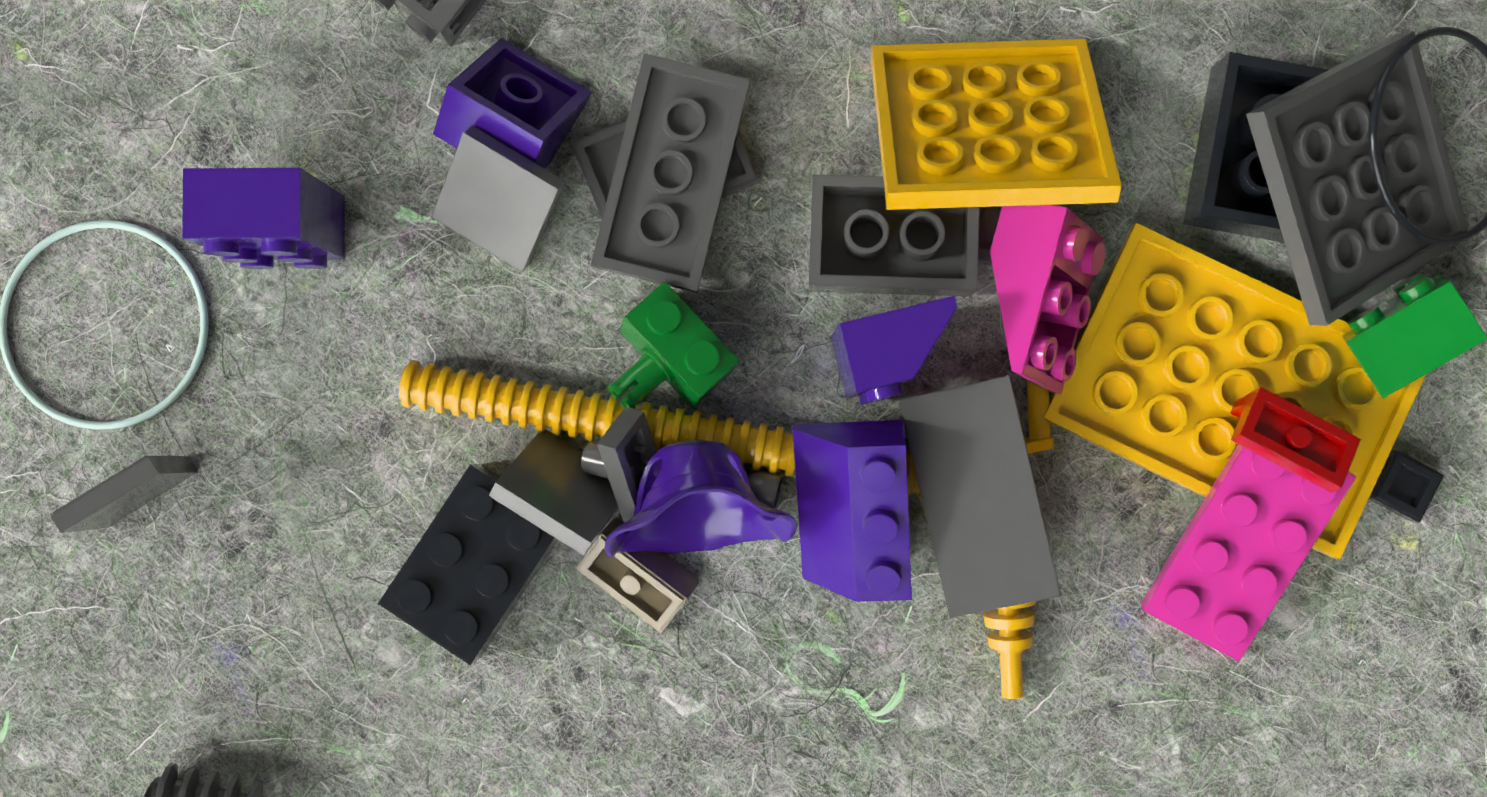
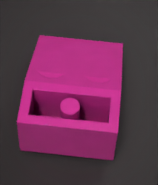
[990,205,1105,394]

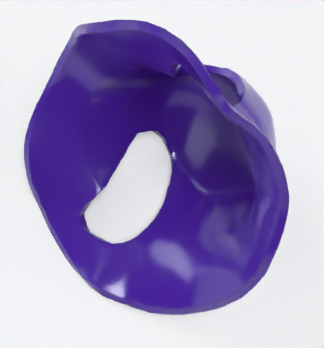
[605,440,797,557]

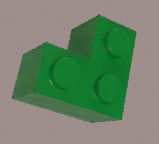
[1342,271,1487,398]

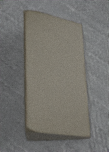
[576,517,699,633]

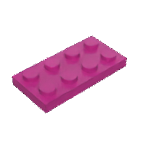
[1140,444,1356,662]

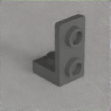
[374,0,486,47]

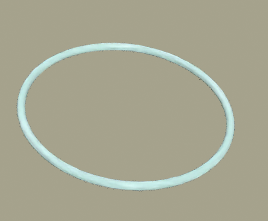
[0,220,209,430]

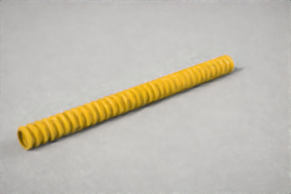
[399,360,923,501]

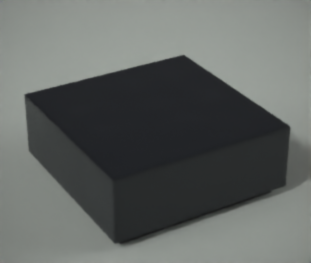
[1369,450,1444,523]

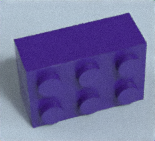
[182,168,345,269]

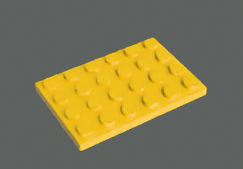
[1043,223,1426,559]

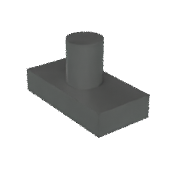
[581,407,656,523]

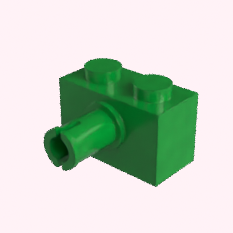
[607,281,740,409]

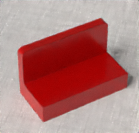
[1230,387,1361,493]

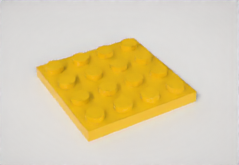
[871,39,1122,210]

